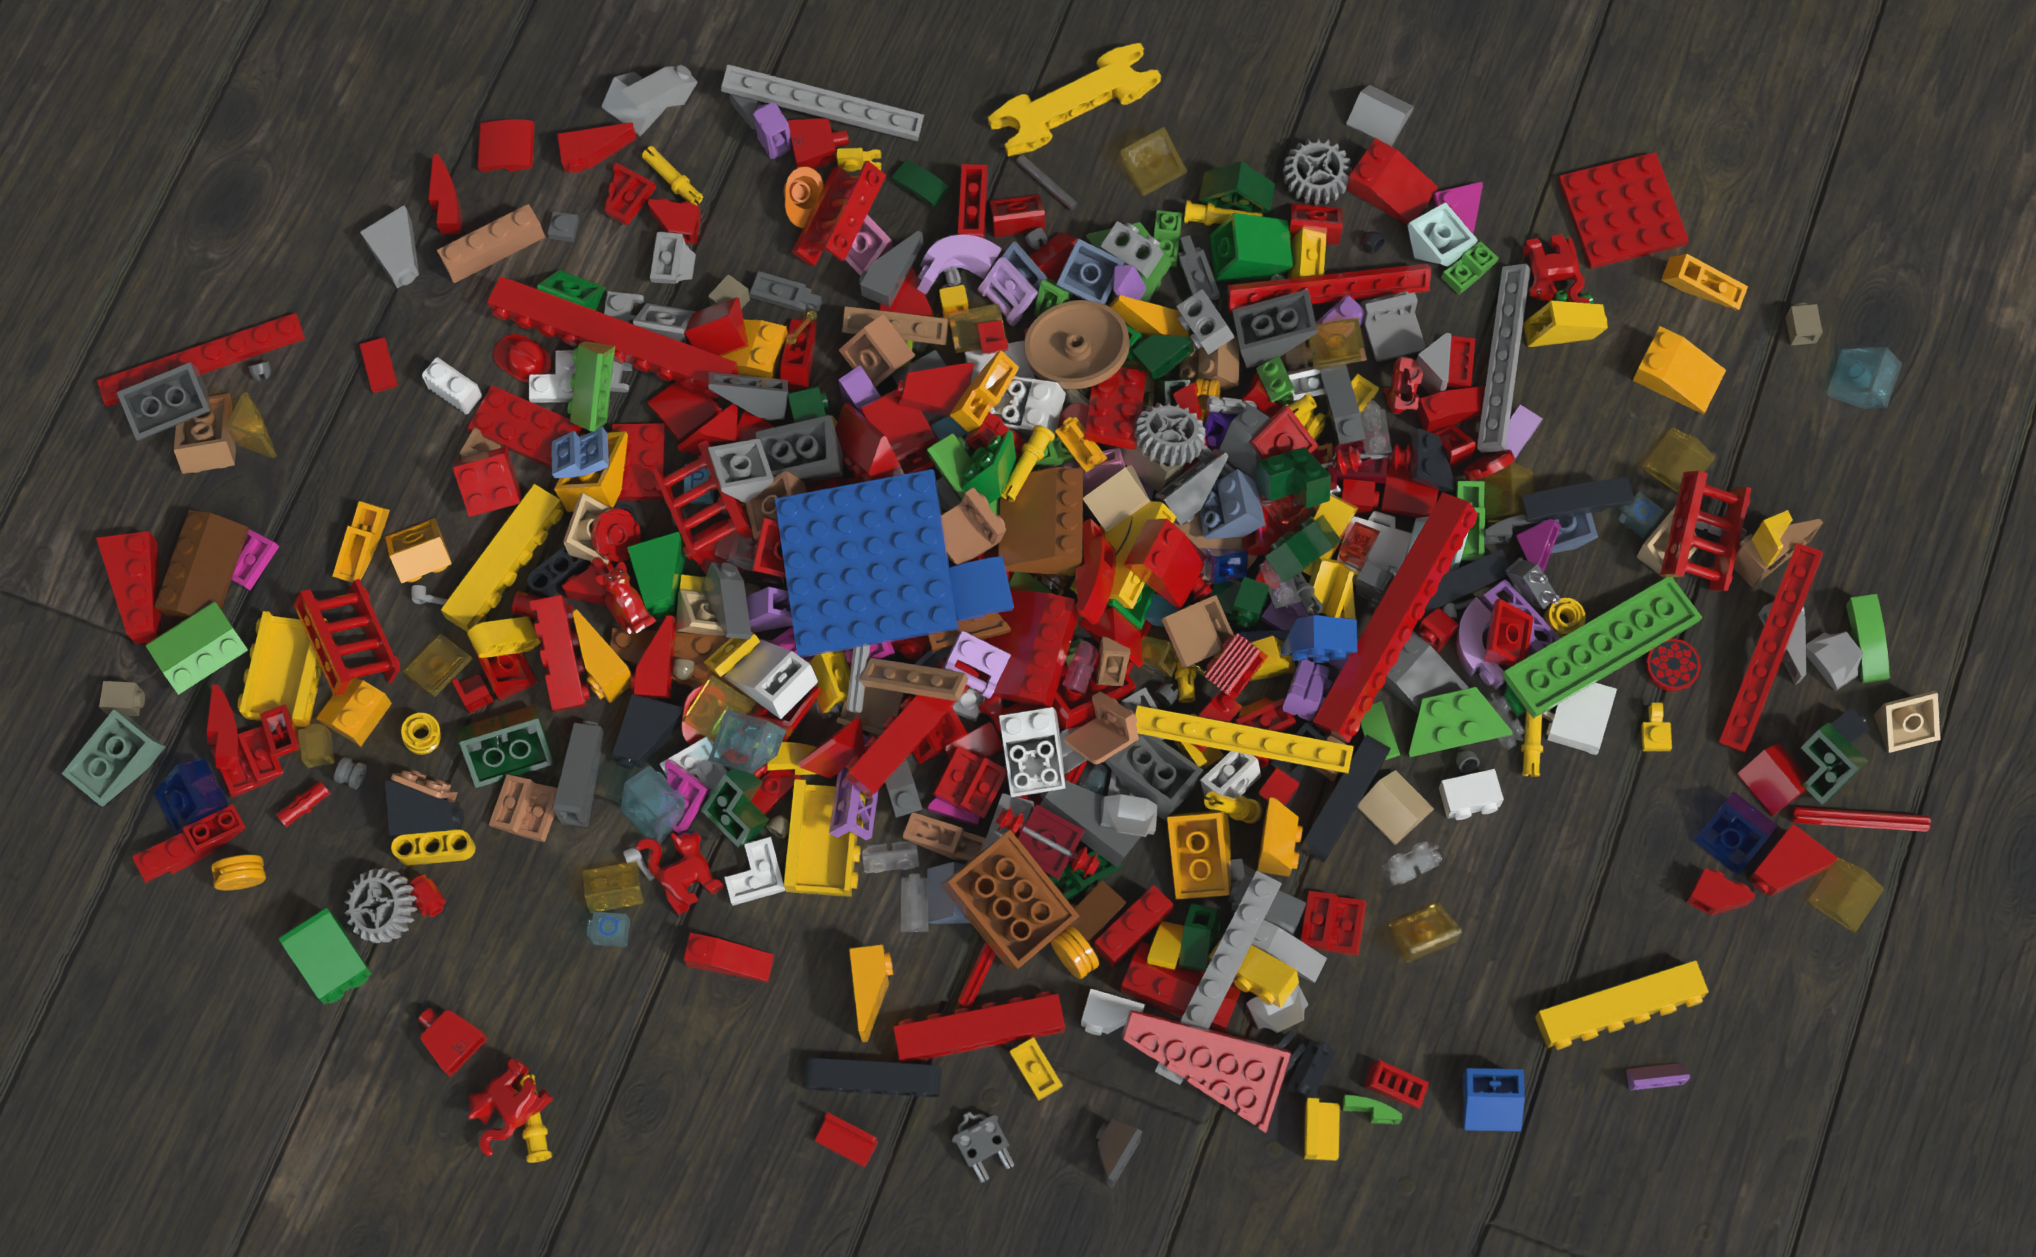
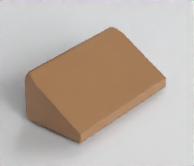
[1095,637,1130,686]

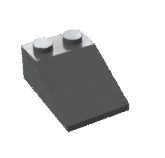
[1233,289,1318,368]
[1384,631,1469,714]
[1105,734,1203,822]

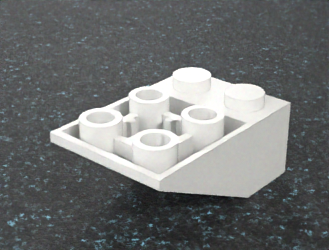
[989,377,1066,439]
[724,640,818,719]
[999,707,1066,797]

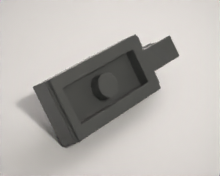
[1178,235,1220,301]
[749,271,823,312]

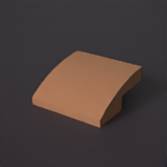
[489,774,558,842]

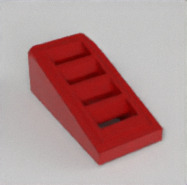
[1364,1060,1429,1109]

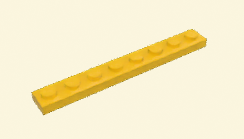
[1135,706,1353,773]

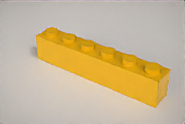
[441,484,564,632]
[1535,961,1709,1050]

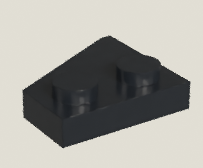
[1410,428,1457,494]

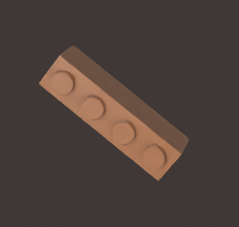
[437,204,545,283]

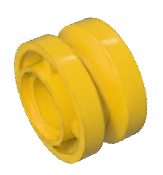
[1299,409,1326,441]
[1543,598,1586,638]
[401,713,441,755]

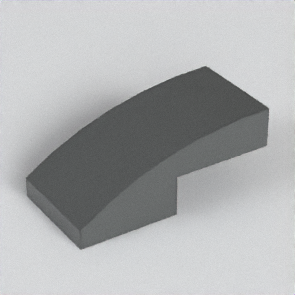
[1484,515,1538,544]

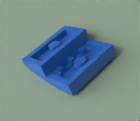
[950,556,1014,621]

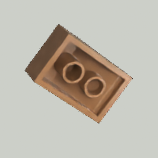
[174,393,236,474]
[1733,519,1823,588]

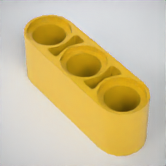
[467,617,541,658]
[391,830,476,865]

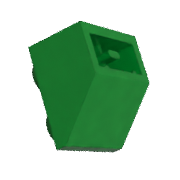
[961,430,1016,504]

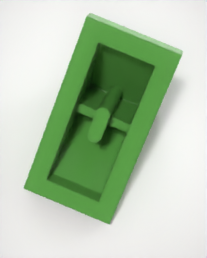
[1034,279,1073,317]

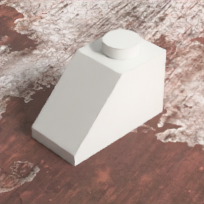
[1081,989,1145,1035]

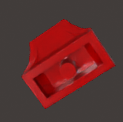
[1235,697,1296,733]

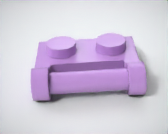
[978,257,1038,326]
[942,631,1011,699]

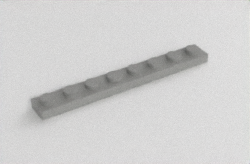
[721,65,924,141]
[1477,264,1530,453]
[1155,871,1282,1085]

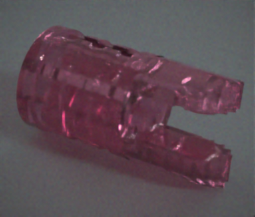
[1062,641,1098,694]

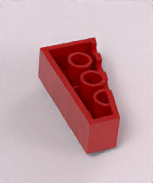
[96,531,162,644]
[529,595,590,713]

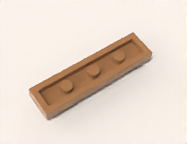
[842,306,949,345]
[860,658,968,701]

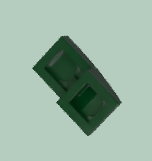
[891,160,950,207]

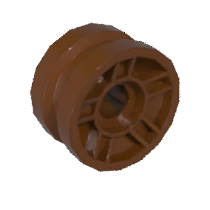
[1031,573,1073,596]

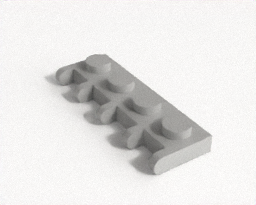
[604,292,644,392]

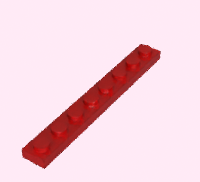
[1227,264,1431,313]
[97,313,305,407]
[1719,543,1823,753]

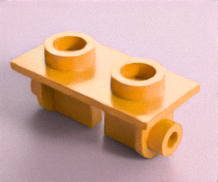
[1054,417,1107,473]

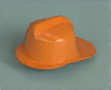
[783,167,823,228]

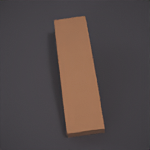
[903,812,986,864]

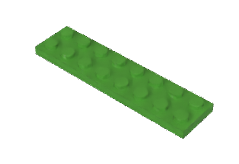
[1502,577,1703,719]

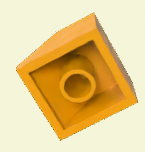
[385,518,451,583]
[316,678,392,747]

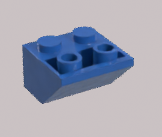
[1281,615,1357,663]
[1463,1068,1525,1132]

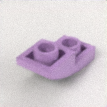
[1496,405,1543,462]

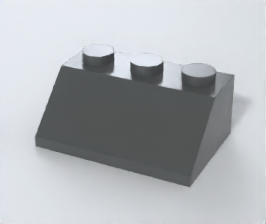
[117,363,211,441]
[756,415,844,484]

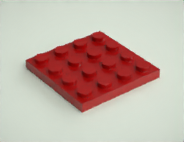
[1558,152,1689,269]

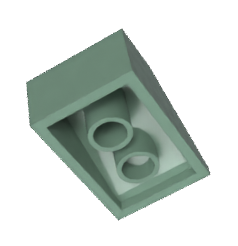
[62,709,165,807]

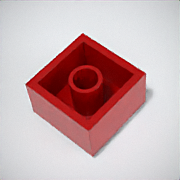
[453,446,522,517]

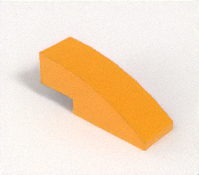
[950,350,1019,432]
[333,501,390,583]

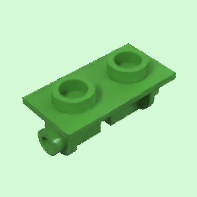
[1256,355,1295,405]

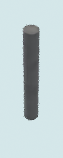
[1016,155,1078,210]

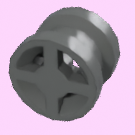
[334,757,367,789]

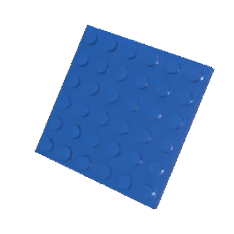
[775,469,959,658]

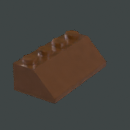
[155,510,249,621]

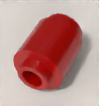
[408,875,446,917]

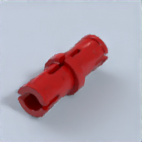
[276,781,331,828]

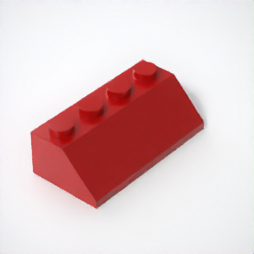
[835,402,905,482]
[1121,941,1241,1033]

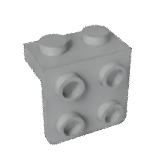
[1363,292,1425,362]

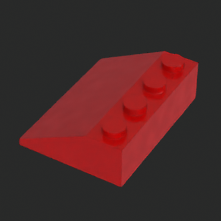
[974,590,1079,709]

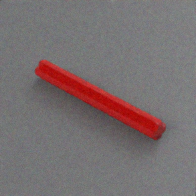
[1793,807,1931,832]

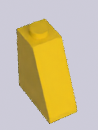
[1523,301,1608,347]
[1214,636,1296,682]

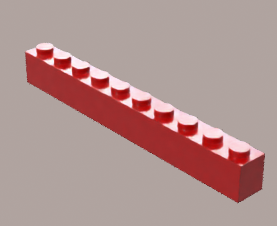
[487,276,739,399]
[1312,493,1478,743]

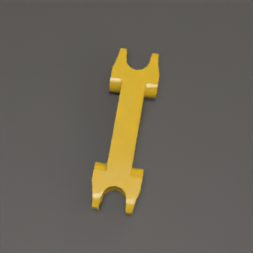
[988,43,1161,156]

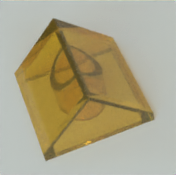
[947,303,1006,353]
[1309,317,1366,370]
[226,392,277,458]
[1480,462,1534,522]
[1389,903,1462,963]

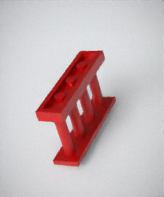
[792,161,886,266]
[652,439,753,565]
[1660,471,1752,591]
[294,579,400,696]

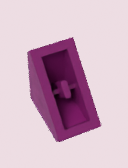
[1516,519,1561,573]

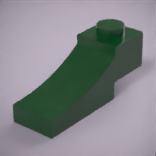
[1049,851,1123,903]

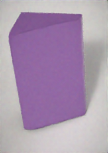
[1113,265,1146,300]
[1626,1063,1690,1091]

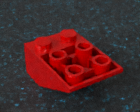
[860,389,938,474]

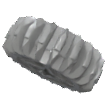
[1283,138,1352,206]
[1134,402,1206,467]
[344,868,418,943]

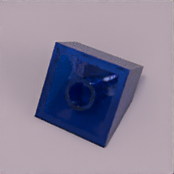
[154,759,228,835]
[1694,791,1778,875]

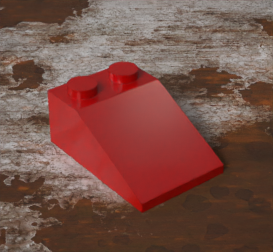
[1347,138,1438,225]
[1124,518,1204,610]
[1052,652,1136,732]

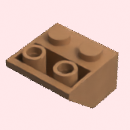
[1179,331,1240,391]
[1162,595,1234,668]

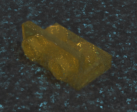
[583,861,644,913]

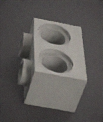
[1100,221,1164,279]
[1176,289,1234,355]

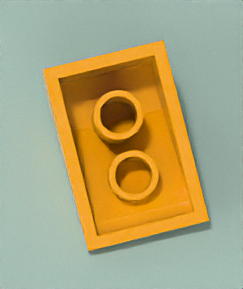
[721,320,788,379]
[1633,326,1726,414]
[554,432,628,512]
[573,609,632,703]
[1257,798,1302,877]
[1167,810,1231,899]
[850,945,893,1042]

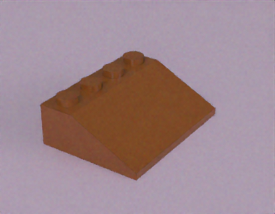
[998,467,1083,576]
[941,830,1079,971]

